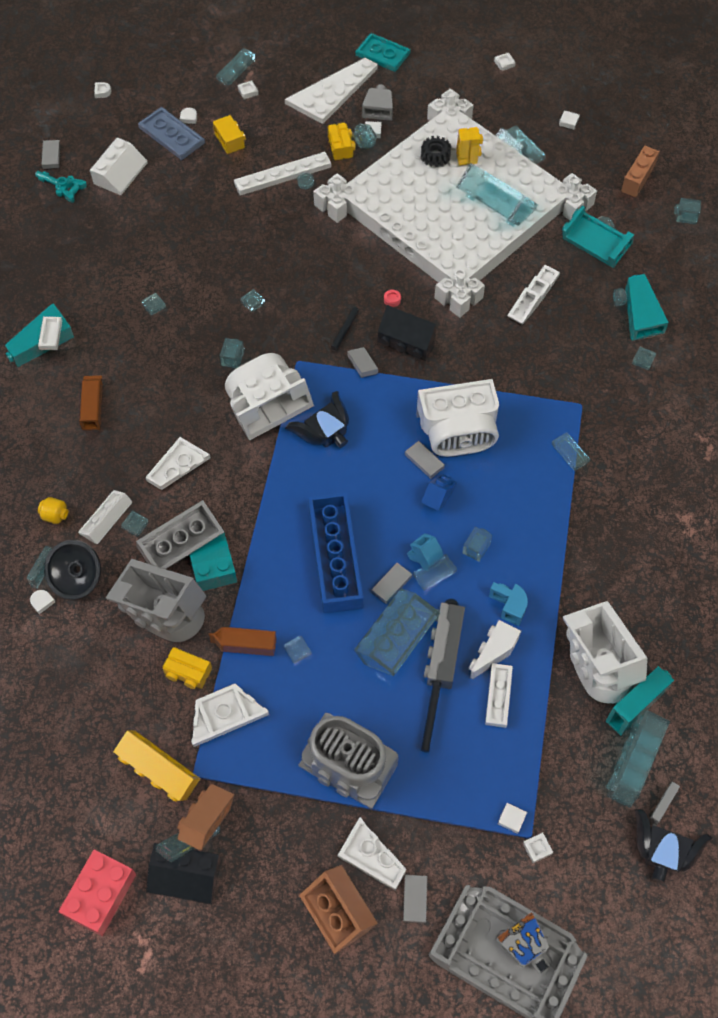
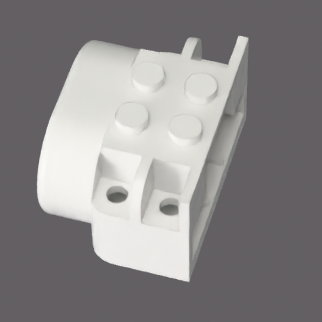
[225,353,314,441]
[416,379,499,457]
[563,601,647,704]

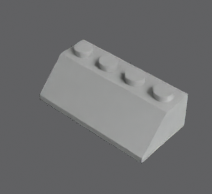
[136,500,224,569]

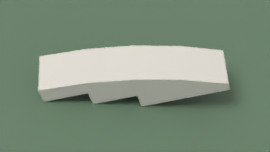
[507,265,560,325]

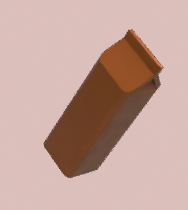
[79,375,103,430]
[209,627,277,656]

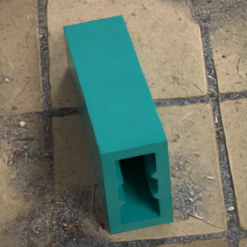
[625,274,669,341]
[5,303,74,367]
[605,666,674,736]

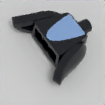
[285,391,349,448]
[634,809,713,884]

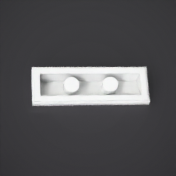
[78,490,132,544]

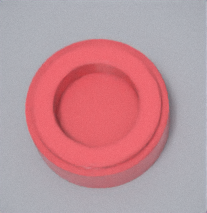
[384,290,401,307]

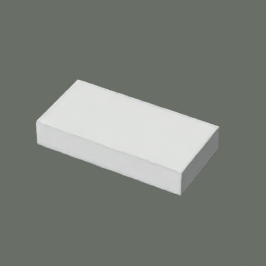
[38,317,62,350]

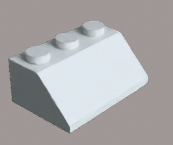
[90,138,147,195]

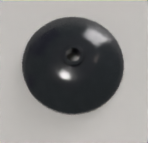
[44,540,101,599]

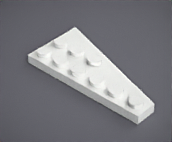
[285,58,378,124]

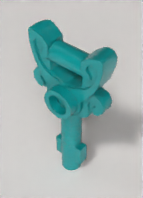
[35,171,87,203]

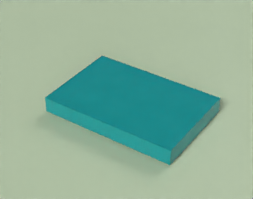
[355,33,410,72]

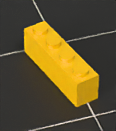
[114,730,201,802]

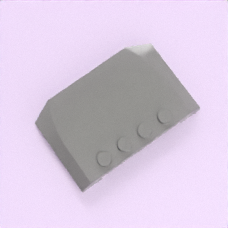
[429,885,587,1018]

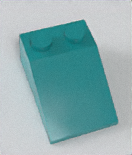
[190,530,237,591]

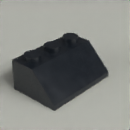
[378,305,436,361]
[146,843,222,905]

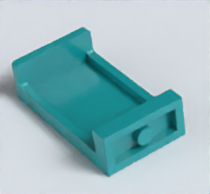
[562,206,634,268]

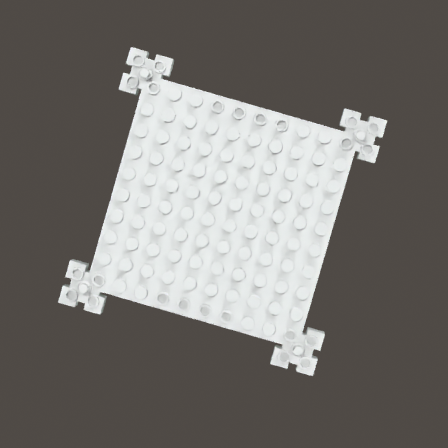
[313,89,597,318]

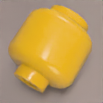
[38,497,69,524]

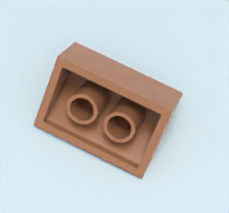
[299,865,378,954]

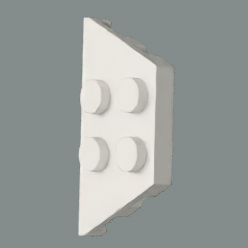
[192,684,269,747]

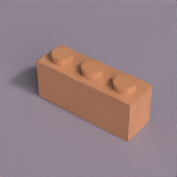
[621,145,660,197]
[177,784,234,850]

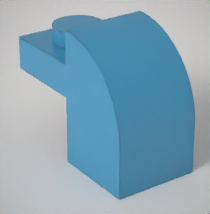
[407,533,443,570]
[489,582,528,626]

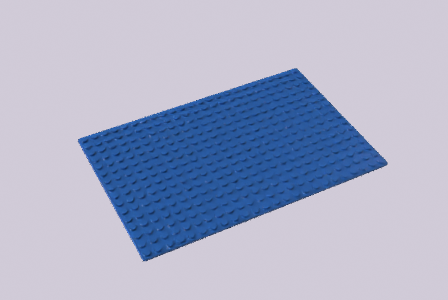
[193,361,582,839]

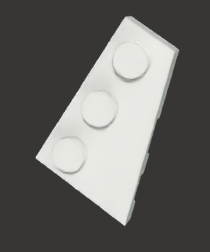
[146,437,211,490]
[338,817,406,891]

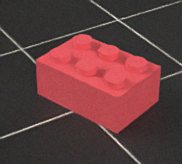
[58,850,137,937]

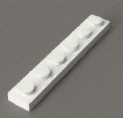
[234,152,331,196]

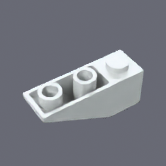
[469,620,521,679]

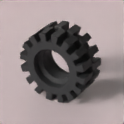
[421,136,451,168]

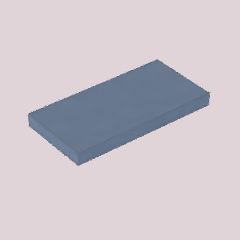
[138,107,205,160]

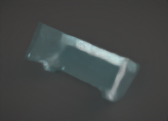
[456,162,539,227]

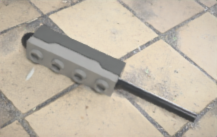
[420,599,465,753]

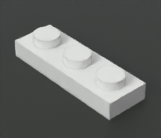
[485,663,513,728]

